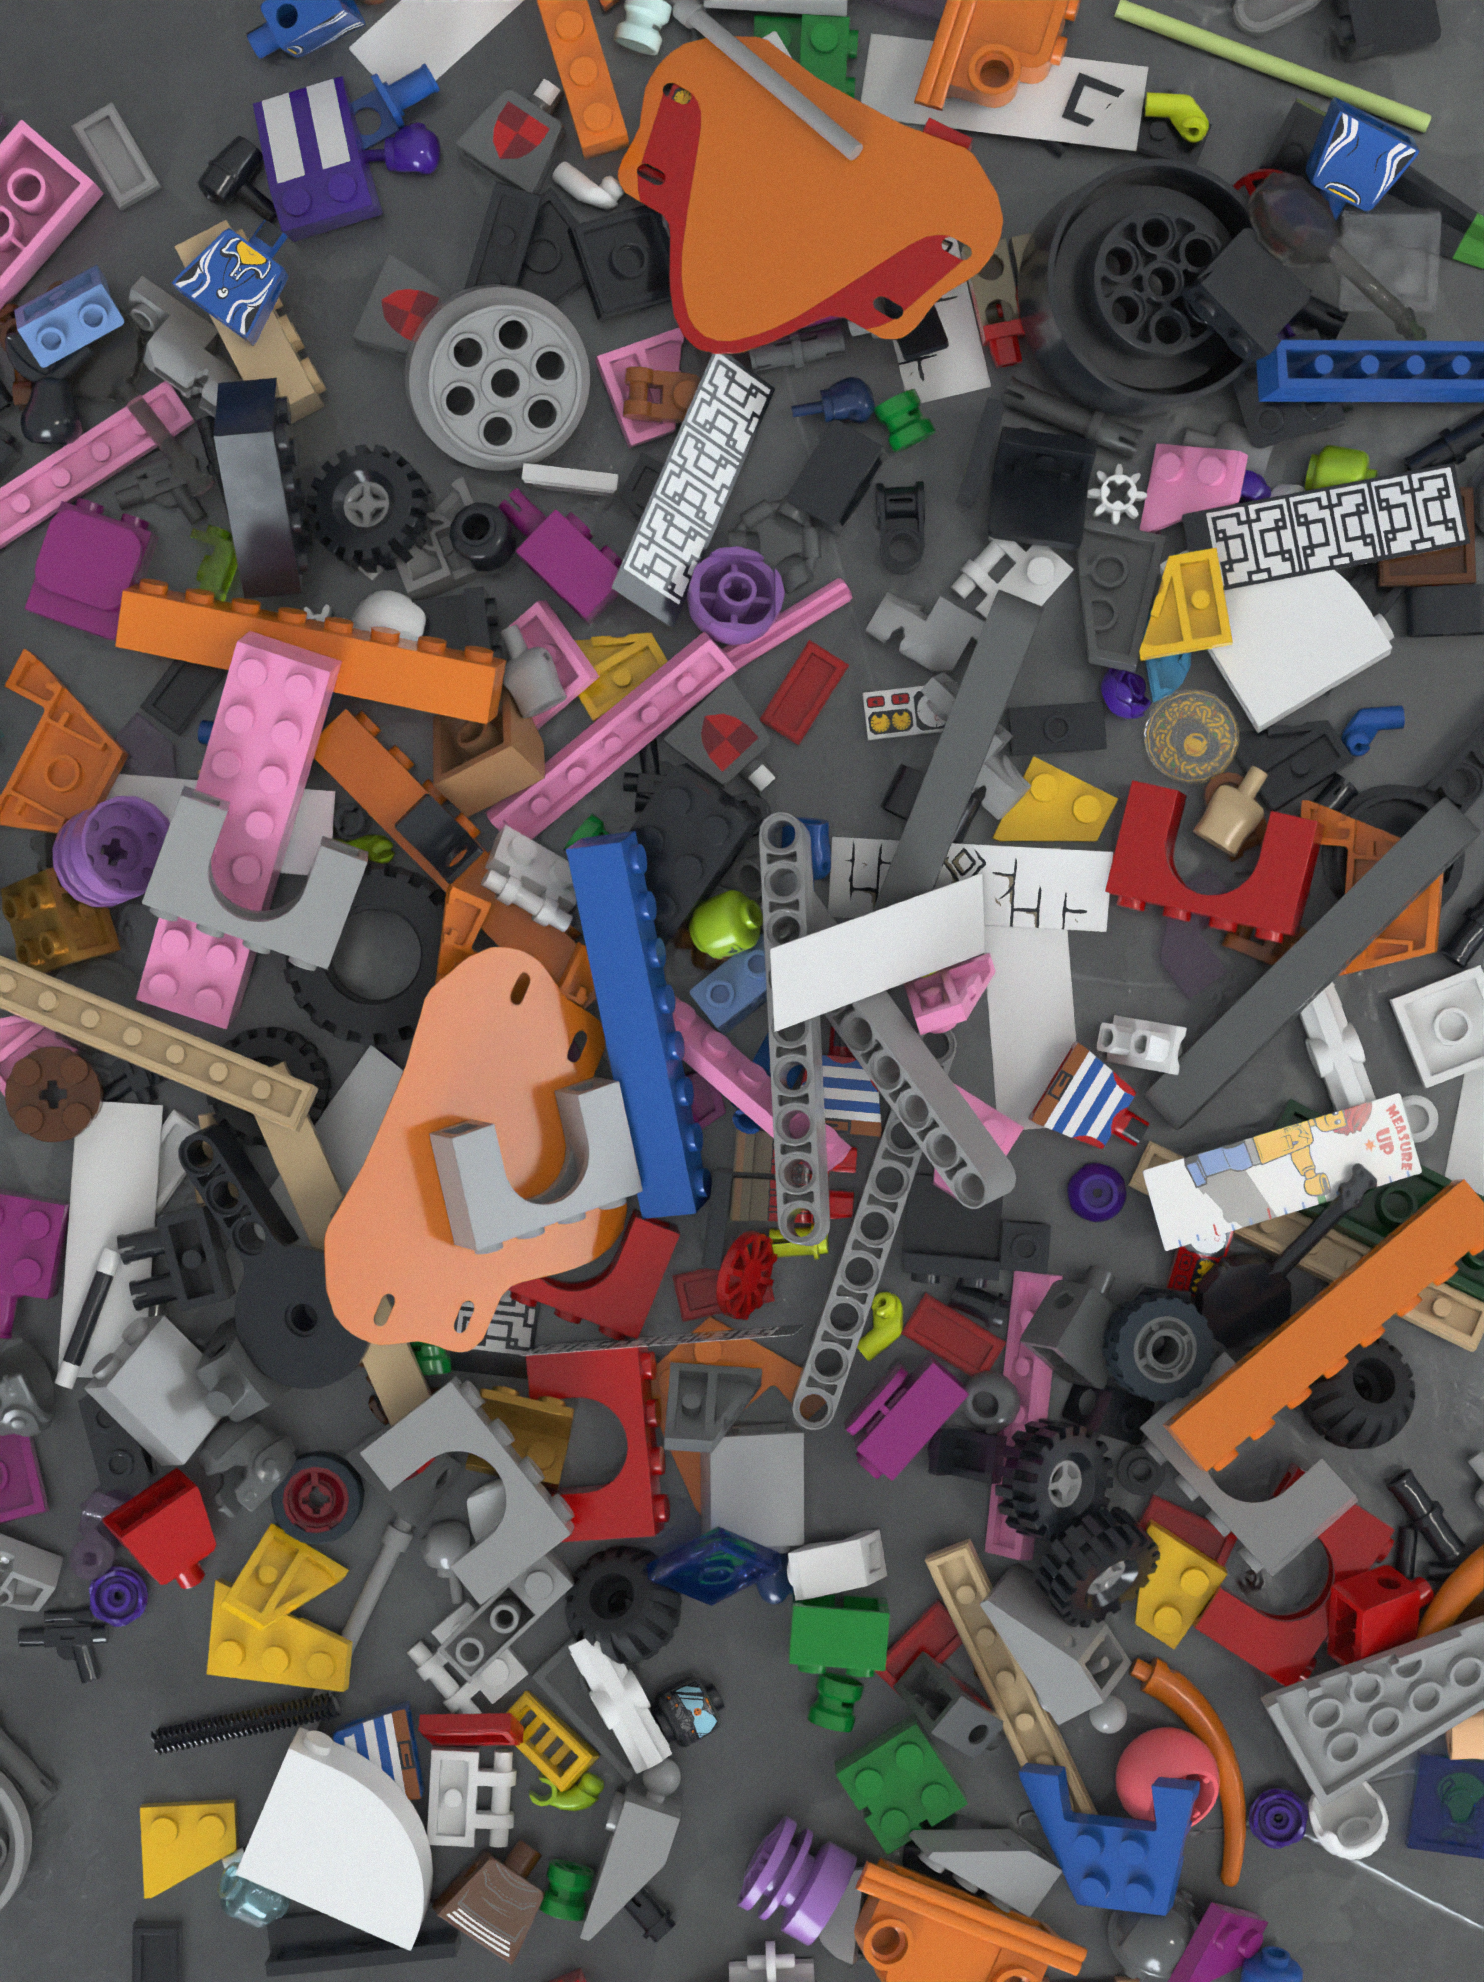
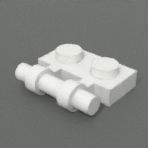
[951,536,1074,621]
[481,825,576,932]
[407,1599,530,1714]
[427,1746,517,1848]

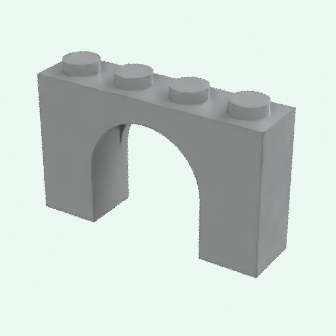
[141,786,369,971]
[429,1077,643,1254]
[1140,1352,1359,1577]
[360,1375,575,1605]

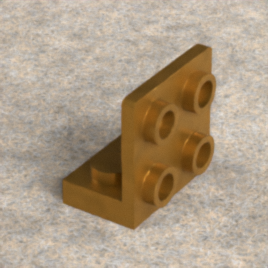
[1,868,121,974]
[465,1386,574,1490]

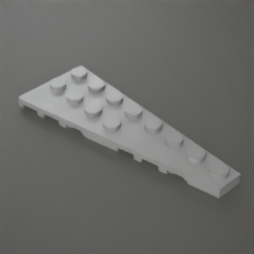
[1260,1615,1484,1807]

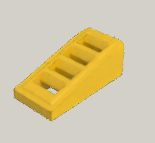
[506,1690,601,1792]

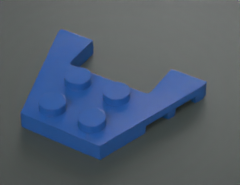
[1019,1763,1200,1916]

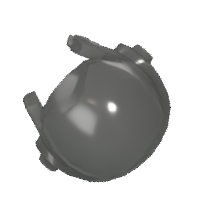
[0,1337,56,1437]
[199,1417,296,1517]
[1107,1888,1200,1980]

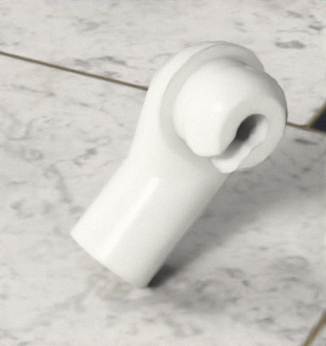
[552,162,625,210]

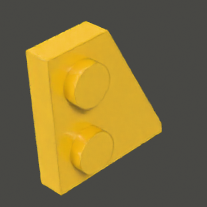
[1139,548,1233,661]
[574,633,668,722]
[992,756,1118,842]
[1134,1519,1228,1649]
[220,1523,349,1631]
[140,1799,239,1899]

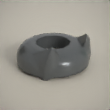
[957,1371,1020,1435]

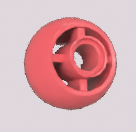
[1115,1727,1220,1827]

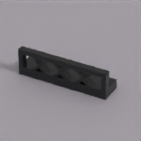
[265,1898,461,1977]

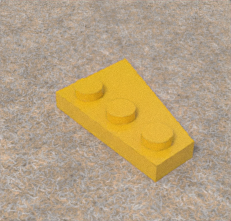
[207,1578,353,1692]

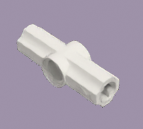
[1299,982,1376,1112]
[568,1638,672,1774]

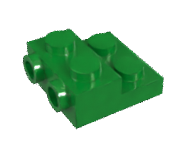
[753,14,859,98]

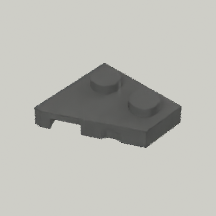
[664,1362,762,1453]

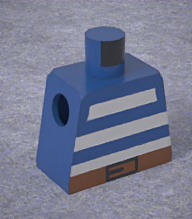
[333,1701,425,1800]

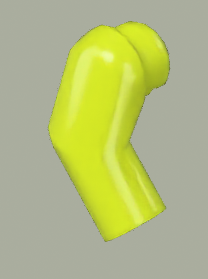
[857,1291,903,1362]

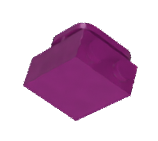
[24,497,159,642]
[844,1353,969,1481]

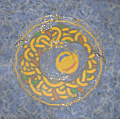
[1143,688,1240,784]

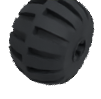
[1300,1337,1415,1449]
[565,1546,682,1665]

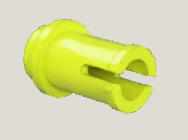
[769,1223,829,1260]

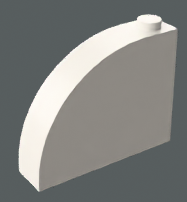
[1160,550,1394,733]
[235,1727,433,1951]

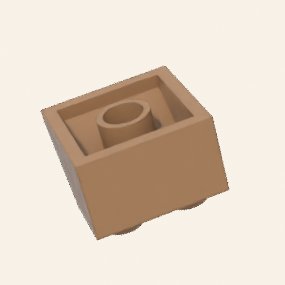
[433,684,545,817]

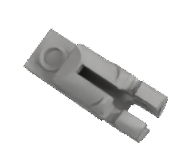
[126,276,243,417]
[865,592,985,673]
[921,672,1031,820]

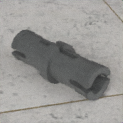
[748,325,846,373]

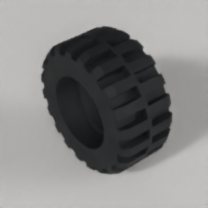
[282,863,446,1046]

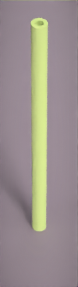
[1114,0,1432,133]

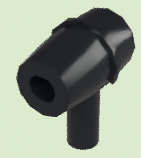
[197,136,276,221]

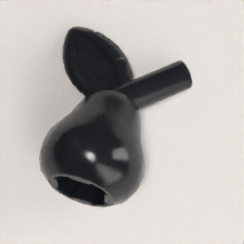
[5,332,94,444]

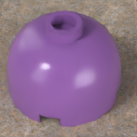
[687,546,785,645]

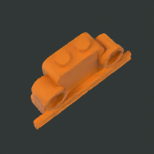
[914,0,1081,111]
[854,1857,1088,1982]

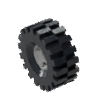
[306,444,435,573]
[995,1418,1114,1543]
[1035,1507,1160,1627]

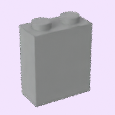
[84,1315,222,1466]
[700,1423,804,1554]

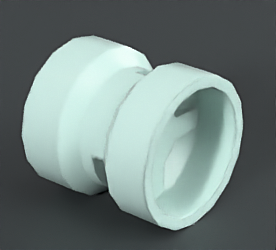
[613,0,673,55]

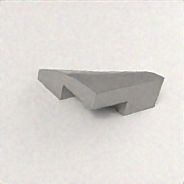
[394,477,502,600]
[0,1534,64,1612]

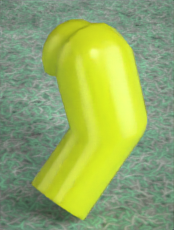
[1145,92,1209,143]

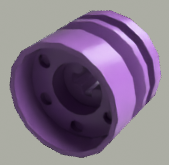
[53,796,170,907]
[737,1816,857,1946]

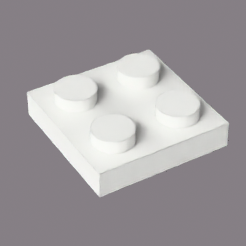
[1389,965,1484,1088]

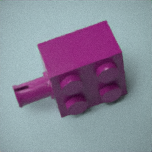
[498,488,623,626]
[0,1188,70,1339]

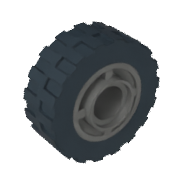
[1102,1293,1215,1403]

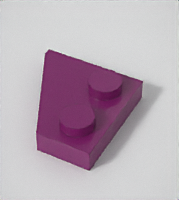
[1168,1902,1269,1982]

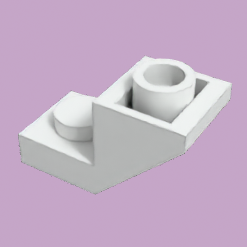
[787,1529,887,1600]

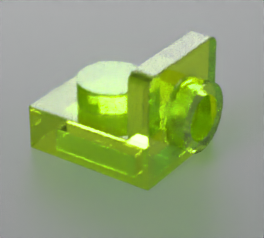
[190,524,238,601]

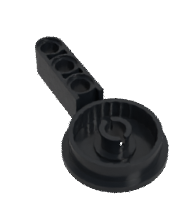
[1321,720,1484,908]
[178,1124,375,1389]

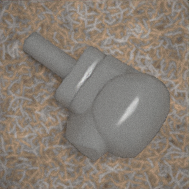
[420,1521,470,1604]

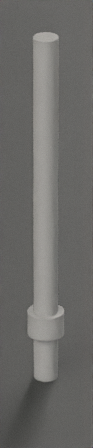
[663,0,863,161]
[288,1515,414,1747]

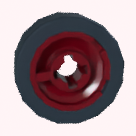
[271,1451,365,1545]

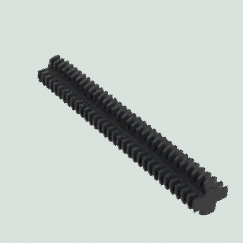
[151,1691,341,1755]

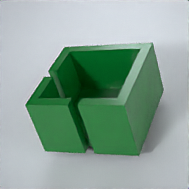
[788,1593,890,1677]
[835,1713,968,1855]

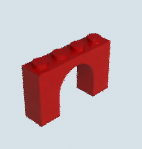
[1105,780,1325,944]
[508,1209,680,1341]
[526,1346,670,1542]
[1192,1462,1395,1687]

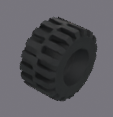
[206,1027,331,1147]

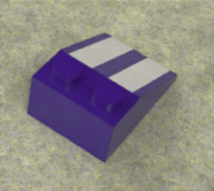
[253,76,383,242]

